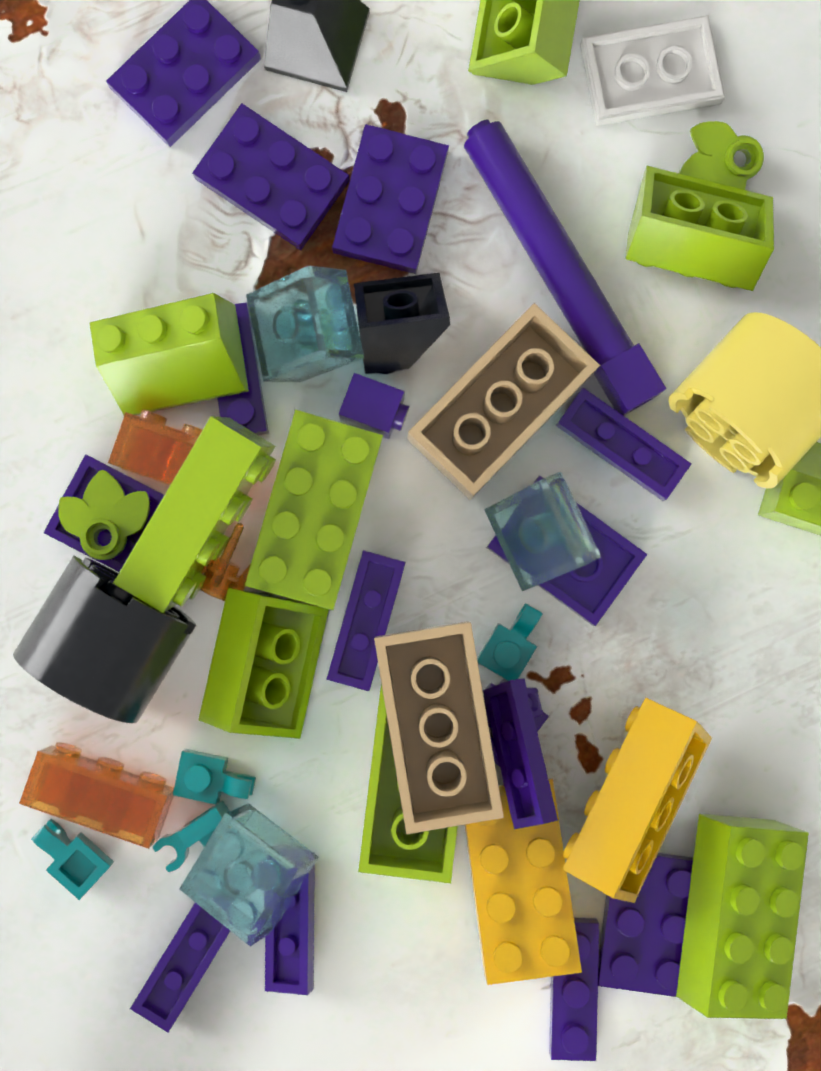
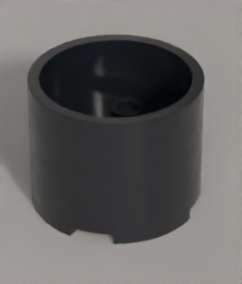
[13,555,196,724]

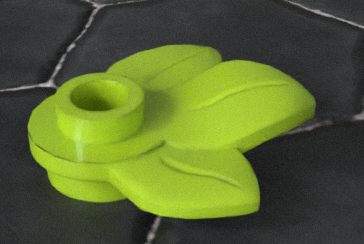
[679,121,764,190]
[58,470,150,560]

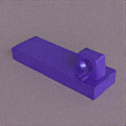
[483,678,558,829]

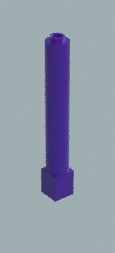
[464,119,667,416]

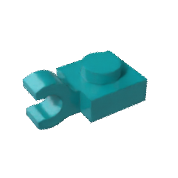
[477,603,543,681]
[173,749,256,805]
[152,800,232,872]
[31,819,114,900]

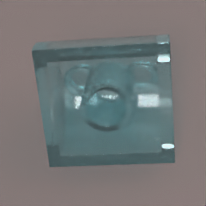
[484,472,601,591]

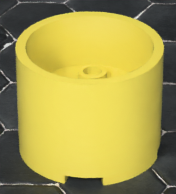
[669,312,821,488]

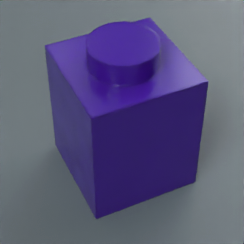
[338,373,410,439]

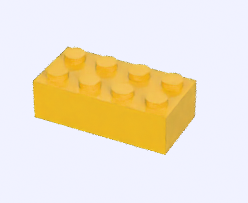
[562,697,712,903]
[464,779,582,985]

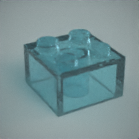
[246,266,364,382]
[179,803,319,947]

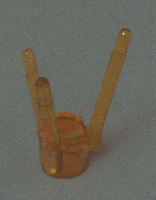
[200,523,251,601]

